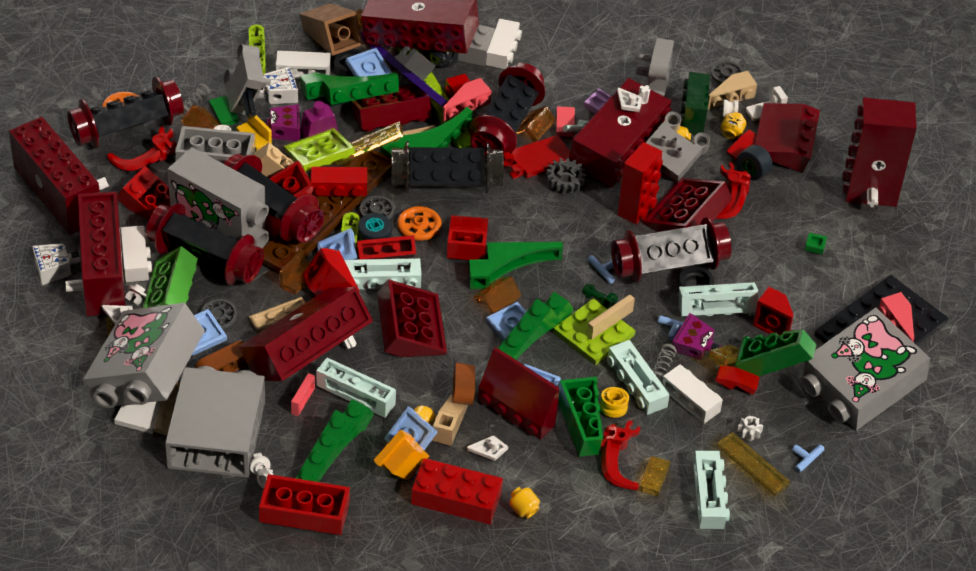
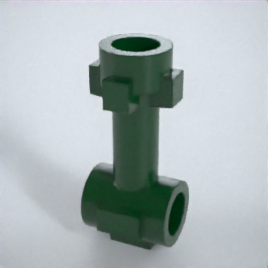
[582,284,618,309]

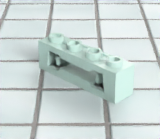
[345,259,421,290]
[678,282,759,317]
[607,340,670,415]
[316,358,396,418]
[693,451,730,529]

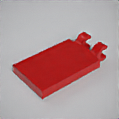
[501,135,570,179]

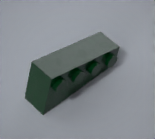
[680,72,710,135]

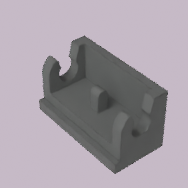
[394,46,436,81]

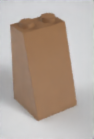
[299,3,364,56]

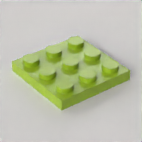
[284,128,355,172]
[553,298,636,366]

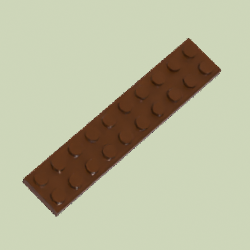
[262,146,396,276]

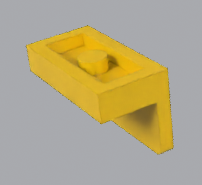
[236,115,272,152]

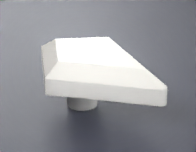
[617,88,642,112]
[102,305,133,324]
[467,436,508,461]

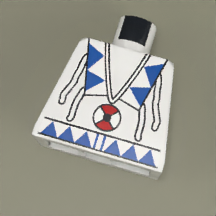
[260,67,298,104]
[32,243,80,285]

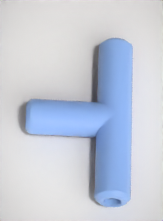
[588,255,615,284]
[658,315,684,340]
[792,444,824,473]

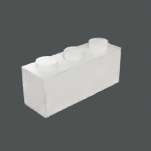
[486,19,522,69]
[276,51,331,79]
[121,225,152,282]
[662,365,723,424]

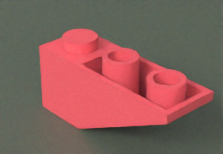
[443,78,491,121]
[878,292,914,342]

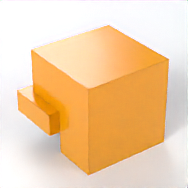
[374,430,429,480]

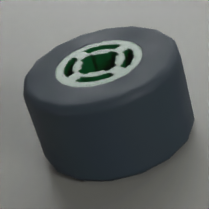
[736,145,772,181]

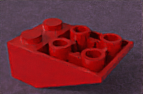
[117,166,170,220]
[447,215,489,260]
[302,247,360,296]

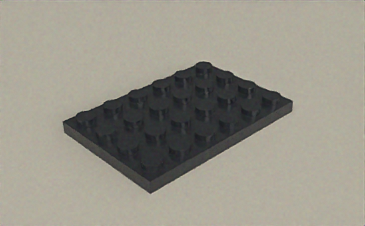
[814,275,949,346]

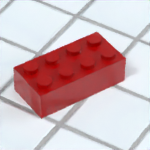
[617,142,663,225]
[411,458,503,525]
[259,474,350,535]

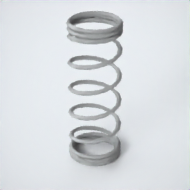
[181,83,210,118]
[652,344,677,384]

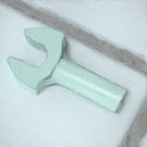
[563,120,588,132]

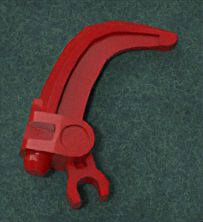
[107,127,177,171]
[716,162,751,219]
[601,420,641,490]

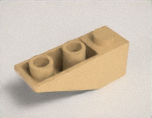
[707,71,757,109]
[254,143,309,178]
[432,395,468,446]

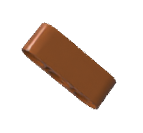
[195,341,248,372]
[452,362,475,405]

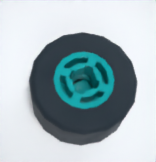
[358,213,392,241]

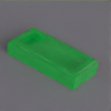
[209,95,238,126]

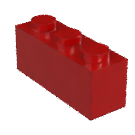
[311,167,367,196]
[356,235,416,260]

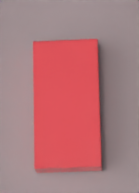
[556,106,575,137]
[291,373,315,416]

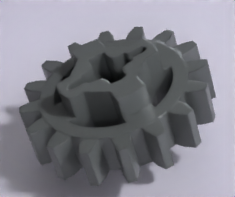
[546,158,586,193]

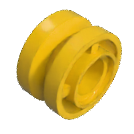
[600,387,629,418]

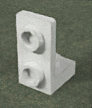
[746,86,788,121]

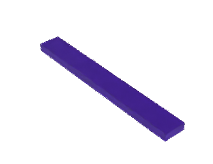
[361,31,448,107]

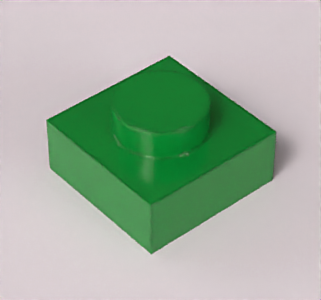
[805,232,827,255]

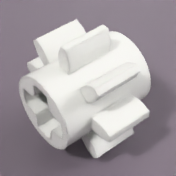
[737,416,763,441]

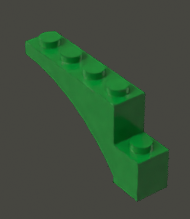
[300,72,399,105]
[380,107,473,167]
[469,242,563,289]
[498,292,574,360]
[296,399,374,482]

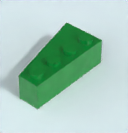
[735,329,817,377]
[558,376,603,457]

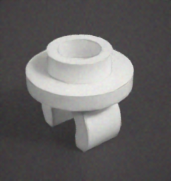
[125,284,147,305]
[250,452,271,475]
[257,468,273,489]

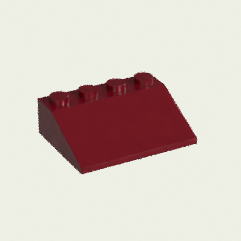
[348,84,432,131]
[754,103,820,173]
[642,178,732,232]
[377,279,447,357]
[478,347,559,440]

